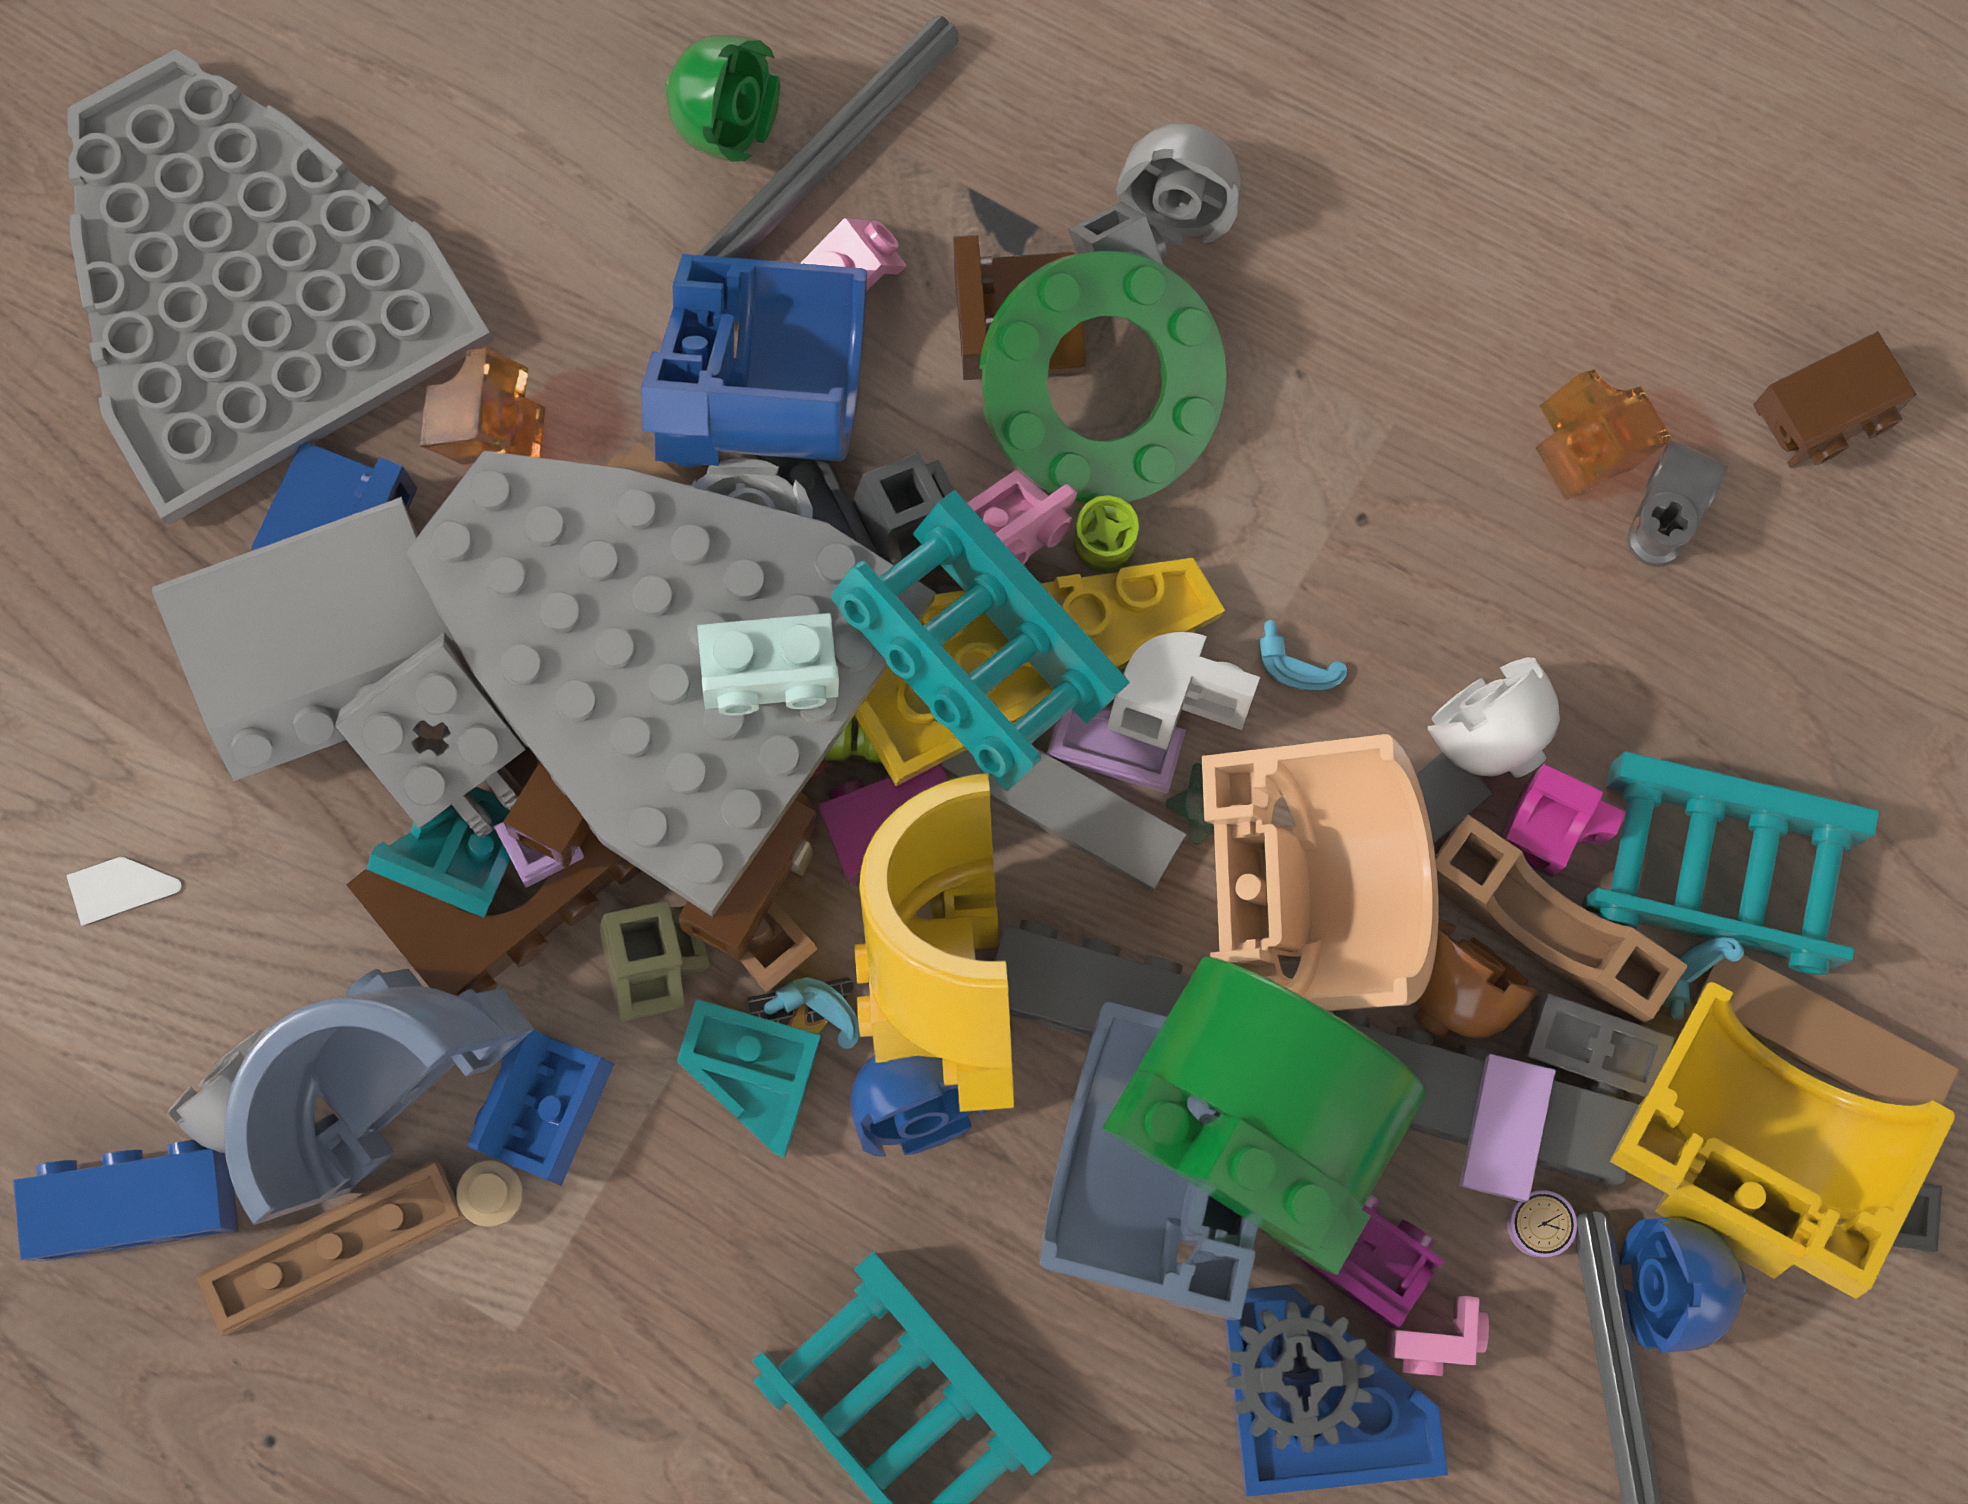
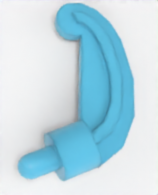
[1259,620,1347,691]
[1664,937,1744,1020]
[764,977,860,1049]

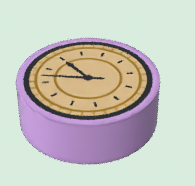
[1507,1190,1577,1258]

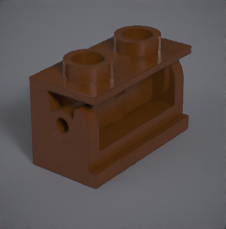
[1753,331,1917,468]

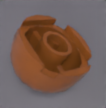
[1414,918,1538,1039]

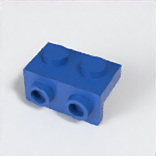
[468,1030,614,1186]

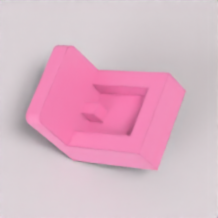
[801,218,907,291]
[1385,1296,1489,1376]

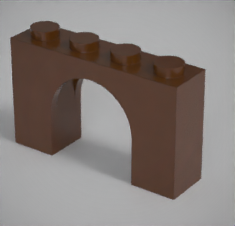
[346,745,642,996]
[503,762,816,961]

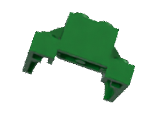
[1101,956,1427,1275]

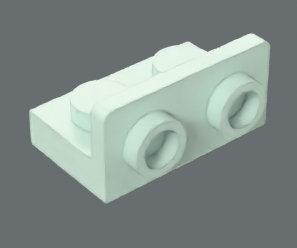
[697,613,839,715]

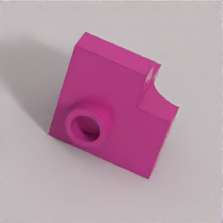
[1500,764,1626,877]

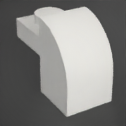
[1107,632,1260,750]

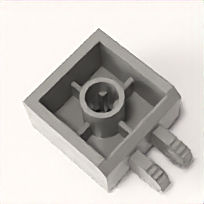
[335,632,525,838]

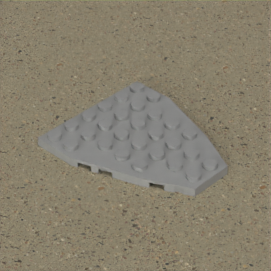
[67,49,494,526]
[406,451,936,917]

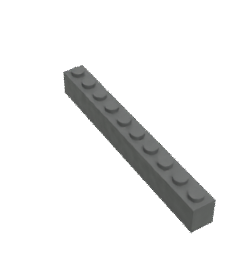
[995,920,1639,1186]

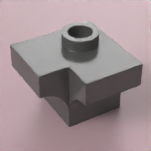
[852,452,954,565]

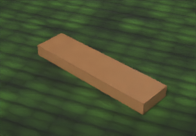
[1691,955,1959,1106]
[195,1158,467,1336]

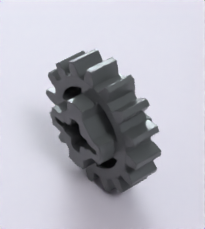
[1224,1302,1374,1453]

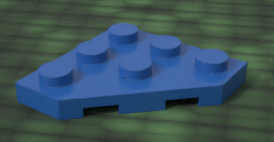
[1224,1285,1448,1497]

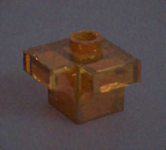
[420,347,546,465]
[1535,369,1672,501]

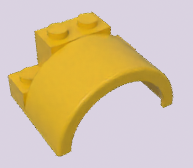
[855,773,1014,1112]
[1610,982,1955,1299]

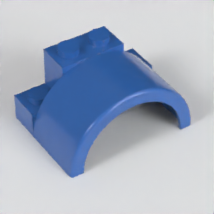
[641,254,867,467]

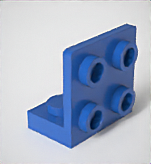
[251,442,418,551]

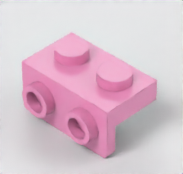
[967,470,1077,565]

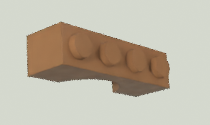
[1435,814,1688,1025]

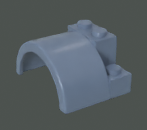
[224,968,534,1225]
[1039,1002,1258,1321]

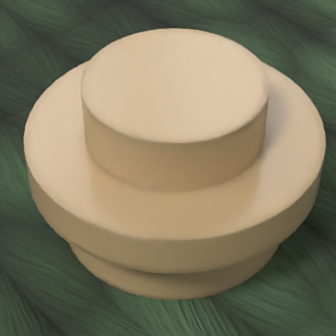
[456,1160,524,1227]

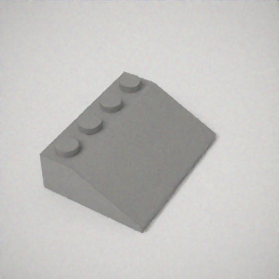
[152,497,460,781]

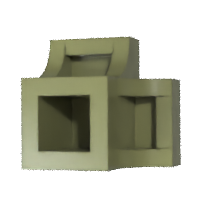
[599,900,710,1022]

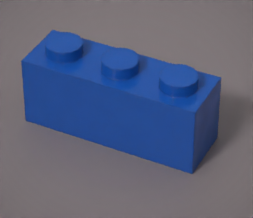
[13,1140,238,1262]

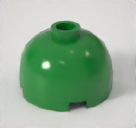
[665,35,780,162]

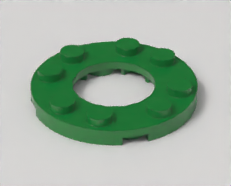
[979,251,1227,503]

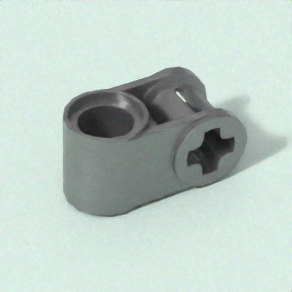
[1627,438,1728,567]

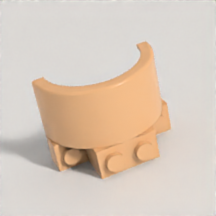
[1202,734,1439,1011]

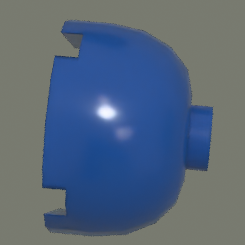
[850,1055,986,1157]
[1620,1217,1746,1353]

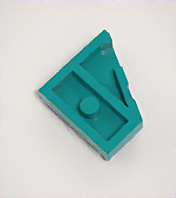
[366,786,511,918]
[677,999,822,1158]

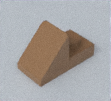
[740,900,818,993]

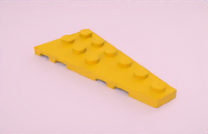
[855,558,1225,786]

